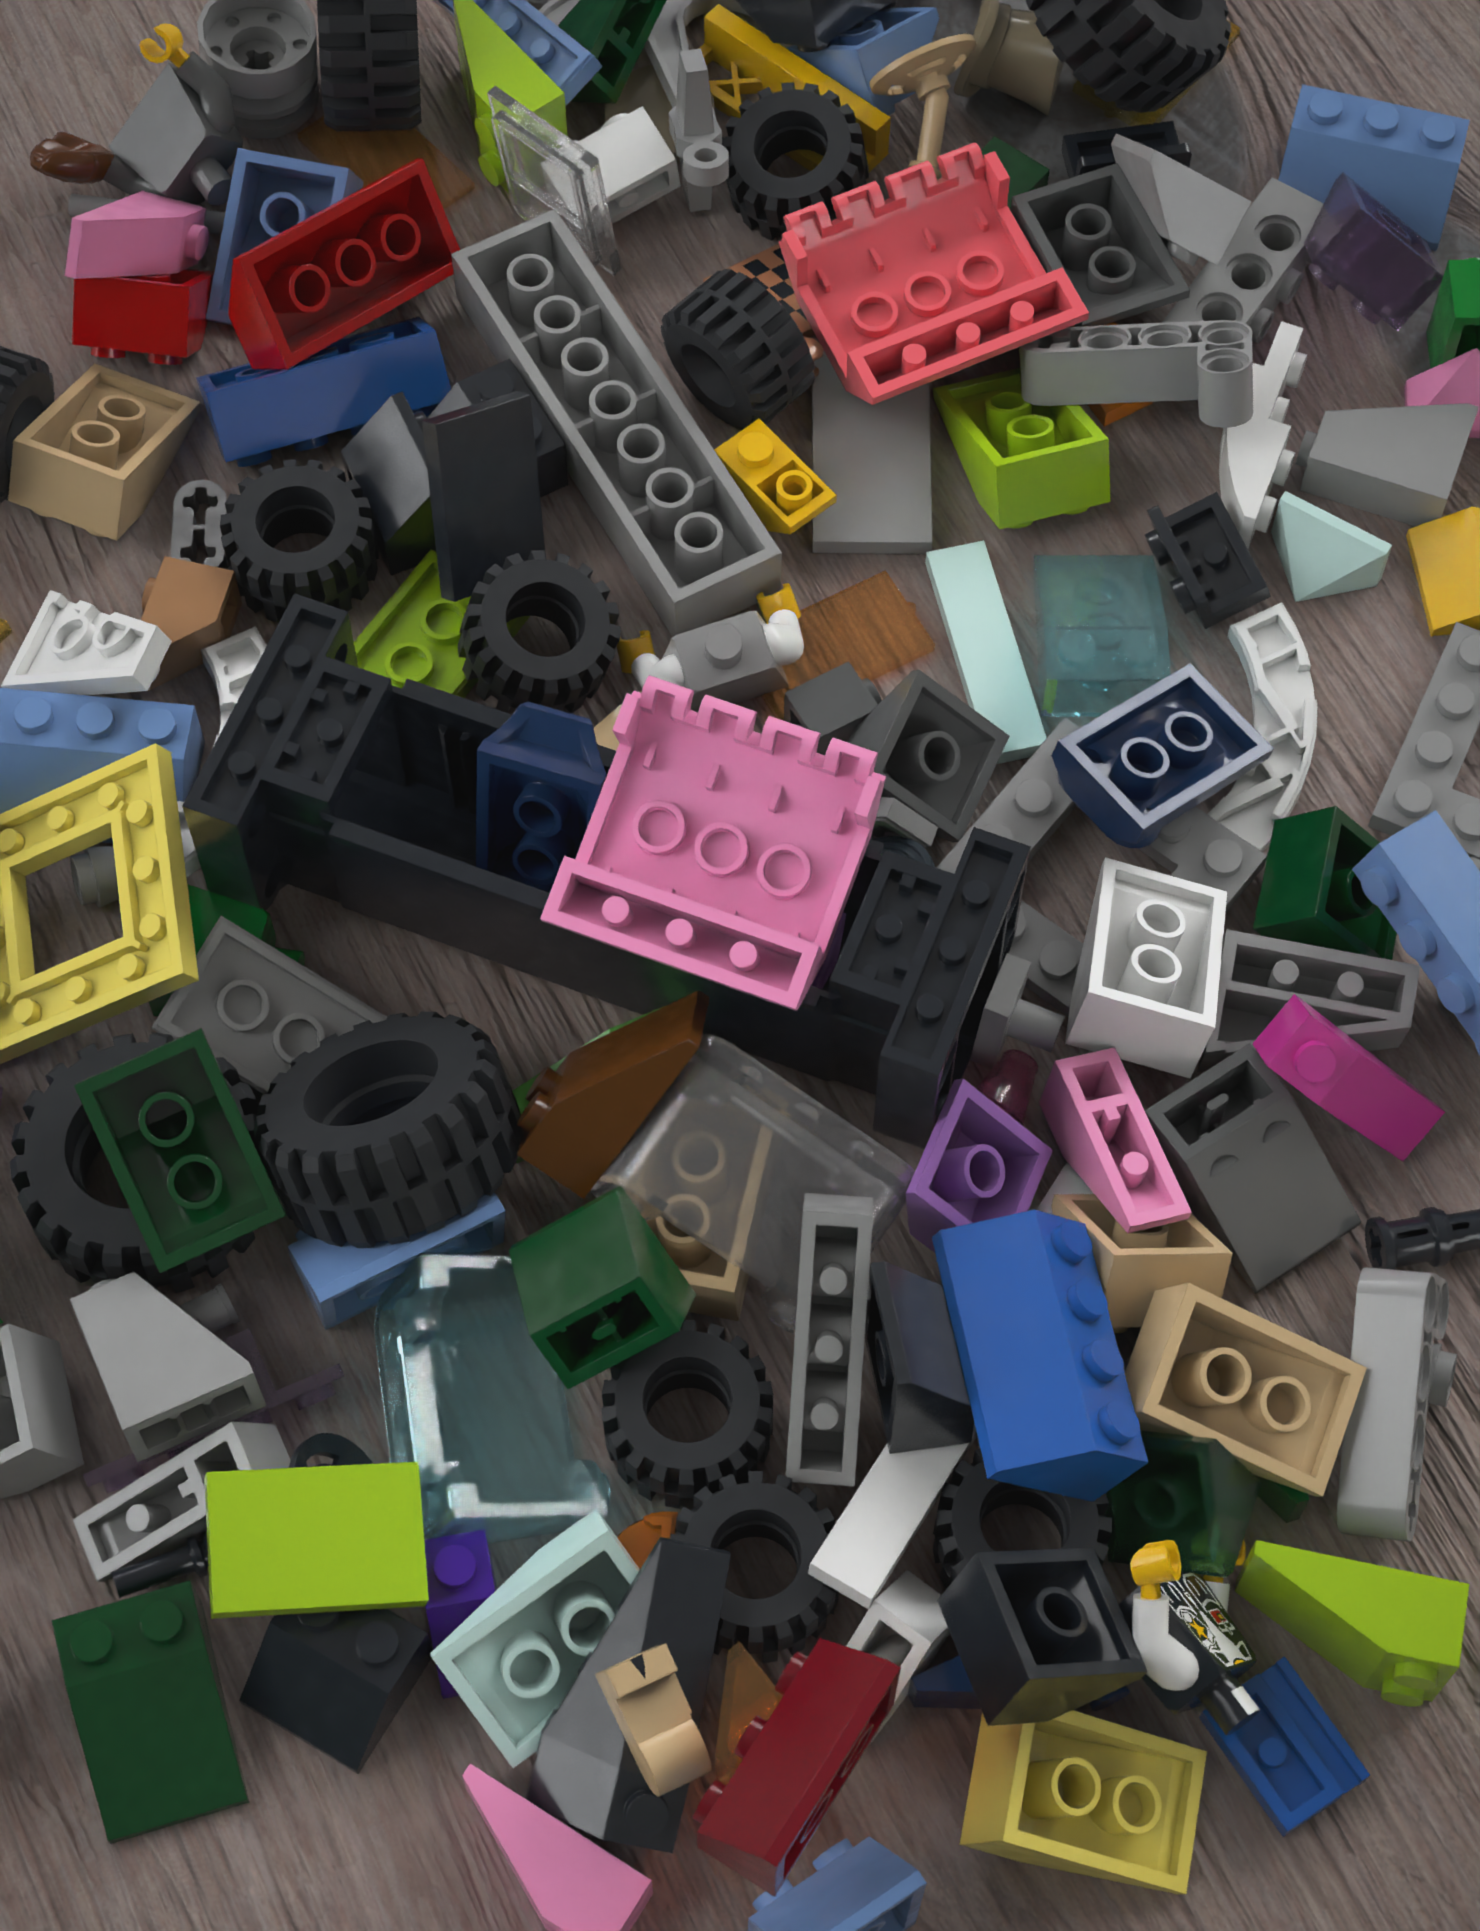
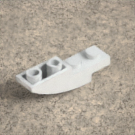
[1219,321,1307,549]

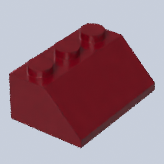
[693,1638,901,1897]

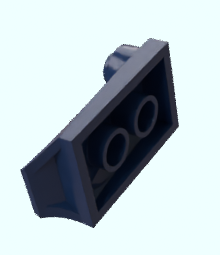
[1051,663,1274,848]
[476,702,607,893]

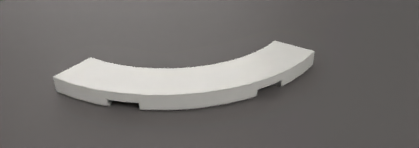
[1207,602,1317,852]

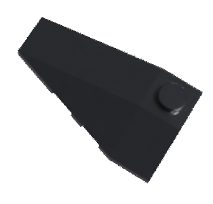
[525,1537,731,1853]

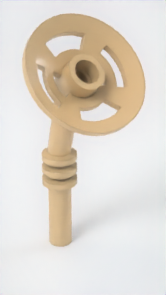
[869,34,977,180]

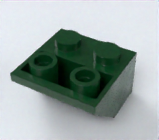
[509,1185,696,1390]

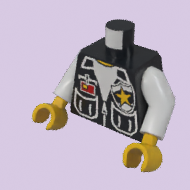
[1118,1528,1260,1736]

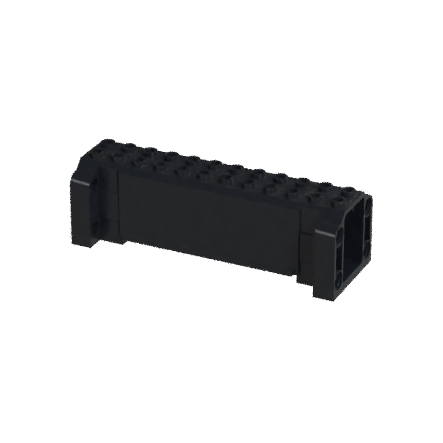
[182,593,1031,1150]

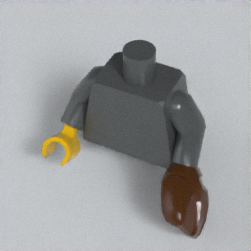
[29,23,243,206]

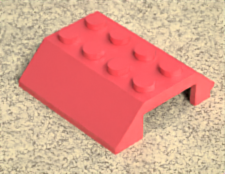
[778,142,1089,405]

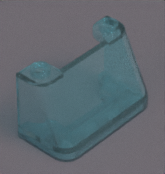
[374,1254,611,1544]

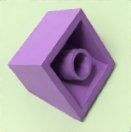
[906,1079,1053,1253]

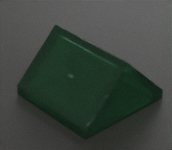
[1105,1430,1261,1578]

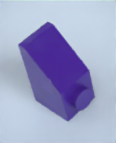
[424,1529,497,1699]

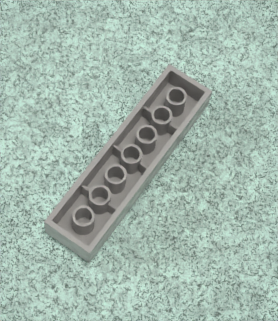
[451,209,782,637]

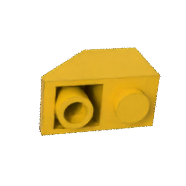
[714,419,837,534]

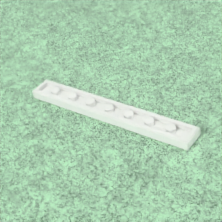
[808,1162,1094,1609]

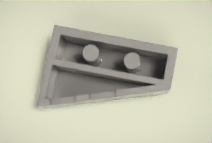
[1197,929,1420,1072]

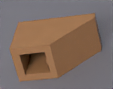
[141,556,242,691]

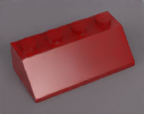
[228,158,460,369]

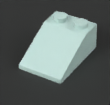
[430,1509,640,1768]

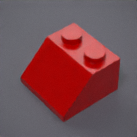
[72,268,214,365]

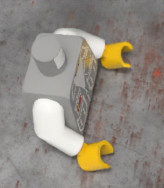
[617,583,804,712]

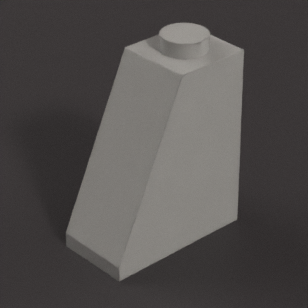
[1295,403,1479,526]
[70,1272,267,1462]

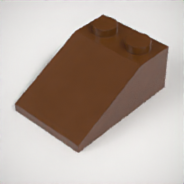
[517,990,710,1199]

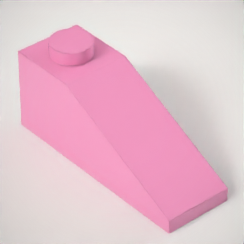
[65,191,209,279]
[1039,1047,1192,1234]
[462,1763,653,1931]

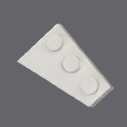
[1,590,172,695]

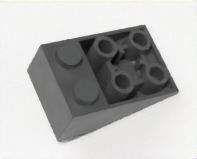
[1145,1043,1361,1294]

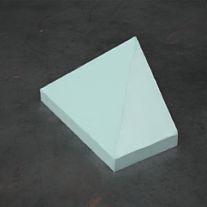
[1271,491,1392,602]

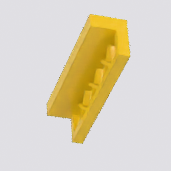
[699,4,891,173]

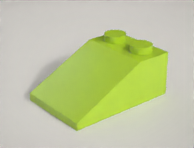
[453,0,568,201]
[933,368,1111,530]
[1235,1540,1469,1706]

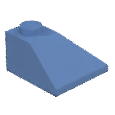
[787,7,939,116]

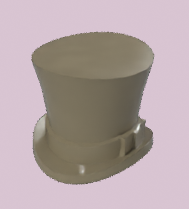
[954,0,1065,116]

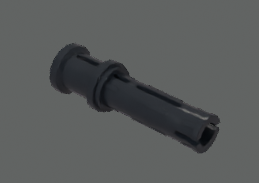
[1365,1207,1480,1269]

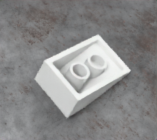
[1065,857,1227,1078]

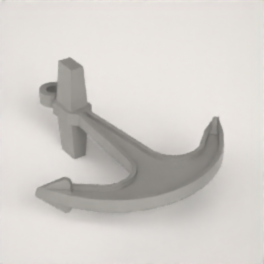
[538,0,748,212]

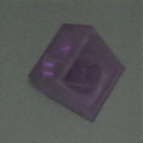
[1304,172,1444,331]

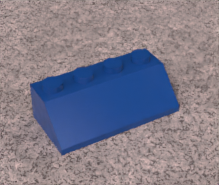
[196,316,451,467]
[932,1210,1148,1502]

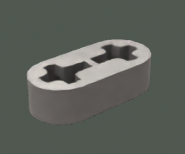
[171,479,229,569]

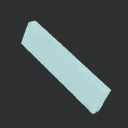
[925,540,1047,764]

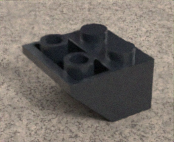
[341,391,436,576]

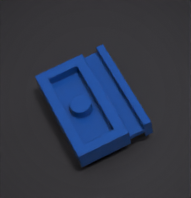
[1199,1656,1370,1837]

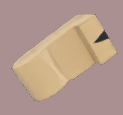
[595,1643,712,1797]

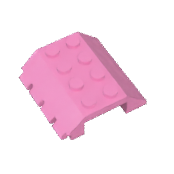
[540,675,886,1011]

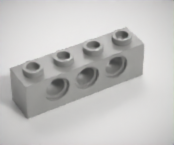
[1162,177,1332,344]
[786,1193,873,1487]

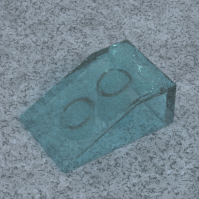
[1033,555,1171,717]

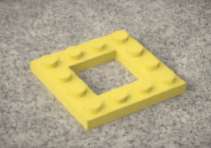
[0,743,199,1064]

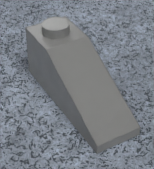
[72,1421,291,1582]

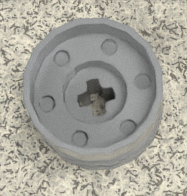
[197,0,319,139]

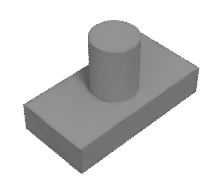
[970,953,1065,1069]

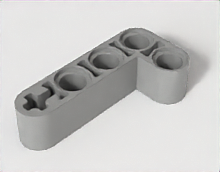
[1019,320,1253,428]
[1337,1267,1449,1542]

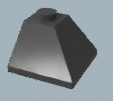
[847,669,1010,842]

